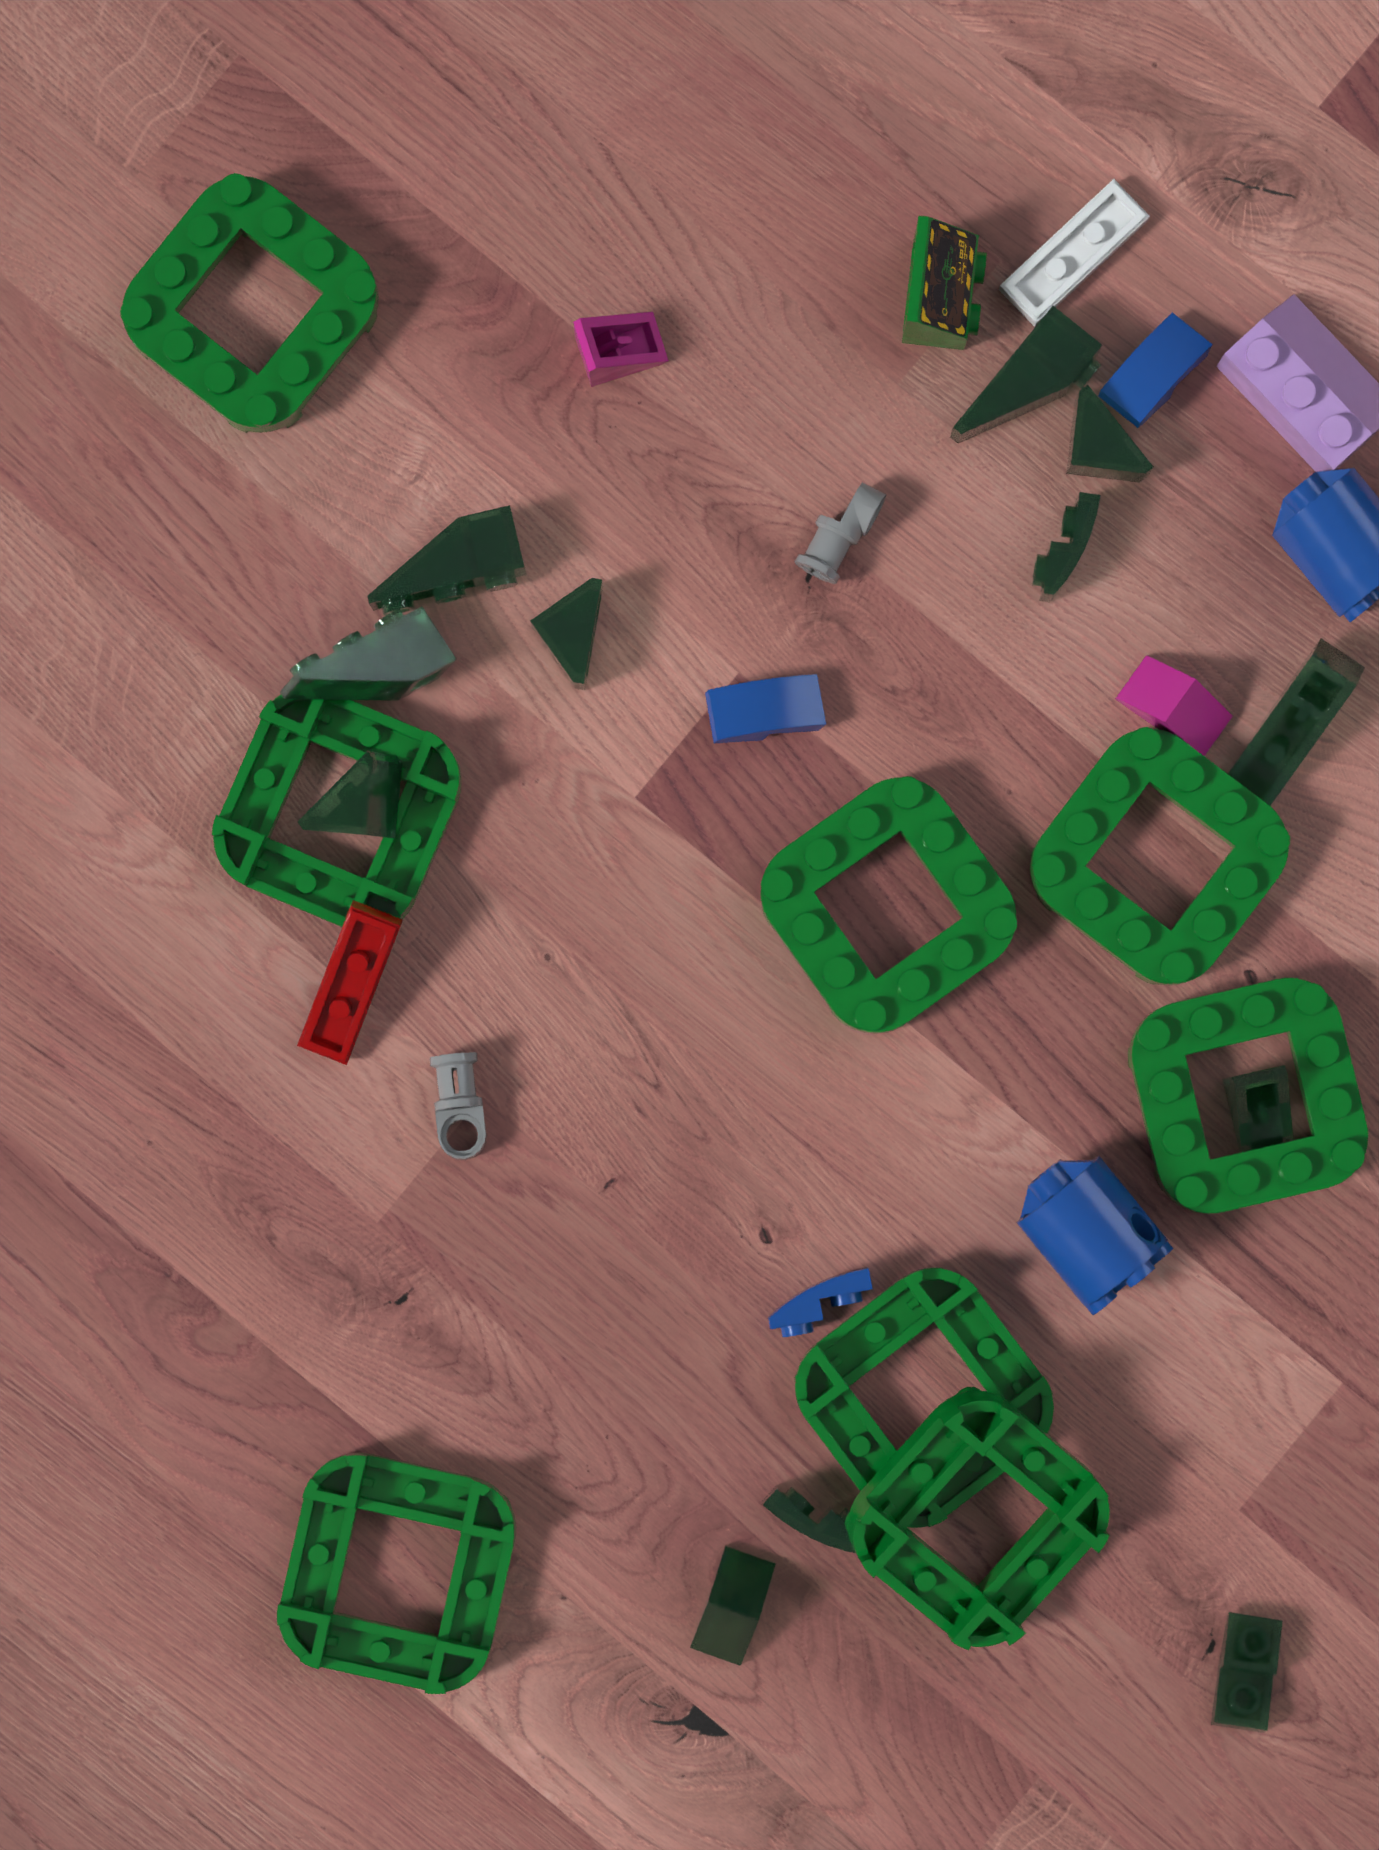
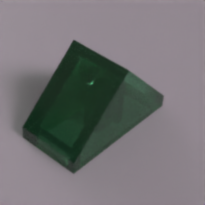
[1066,384,1154,483]
[530,578,603,690]
[298,751,402,839]
[1222,1065,1294,1152]
[690,1545,776,1666]

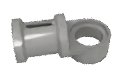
[794,482,886,584]
[429,1052,487,1160]

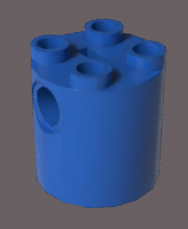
[1272,468,1379,622]
[1016,1156,1173,1315]

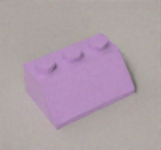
[1216,294,1379,472]

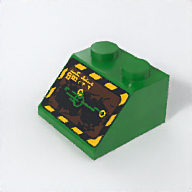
[902,216,987,350]

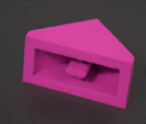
[573,312,669,387]
[1115,655,1233,756]

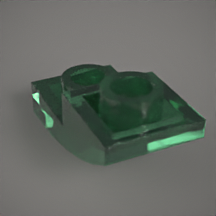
[1032,492,1101,603]
[762,1486,856,1553]
[1211,1612,1283,1733]

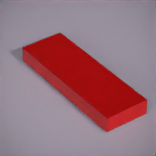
[297,900,403,1065]

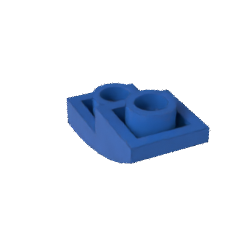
[1098,312,1213,428]
[705,674,826,743]
[768,1267,873,1337]

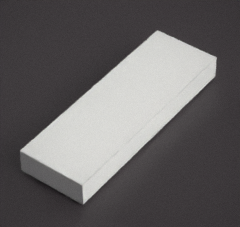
[999,179,1150,327]

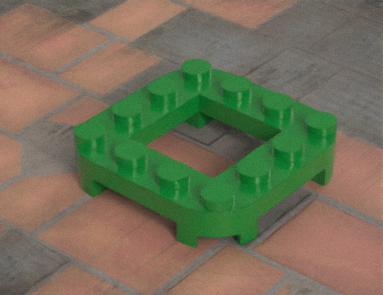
[120,173,379,433]
[212,685,462,927]
[1030,727,1290,986]
[760,776,1017,1034]
[1127,978,1368,1214]
[794,1267,1054,1528]
[845,1387,1110,1650]
[277,1453,516,1694]

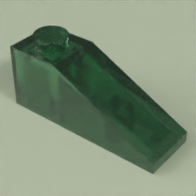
[950,306,1102,444]
[1228,638,1365,806]

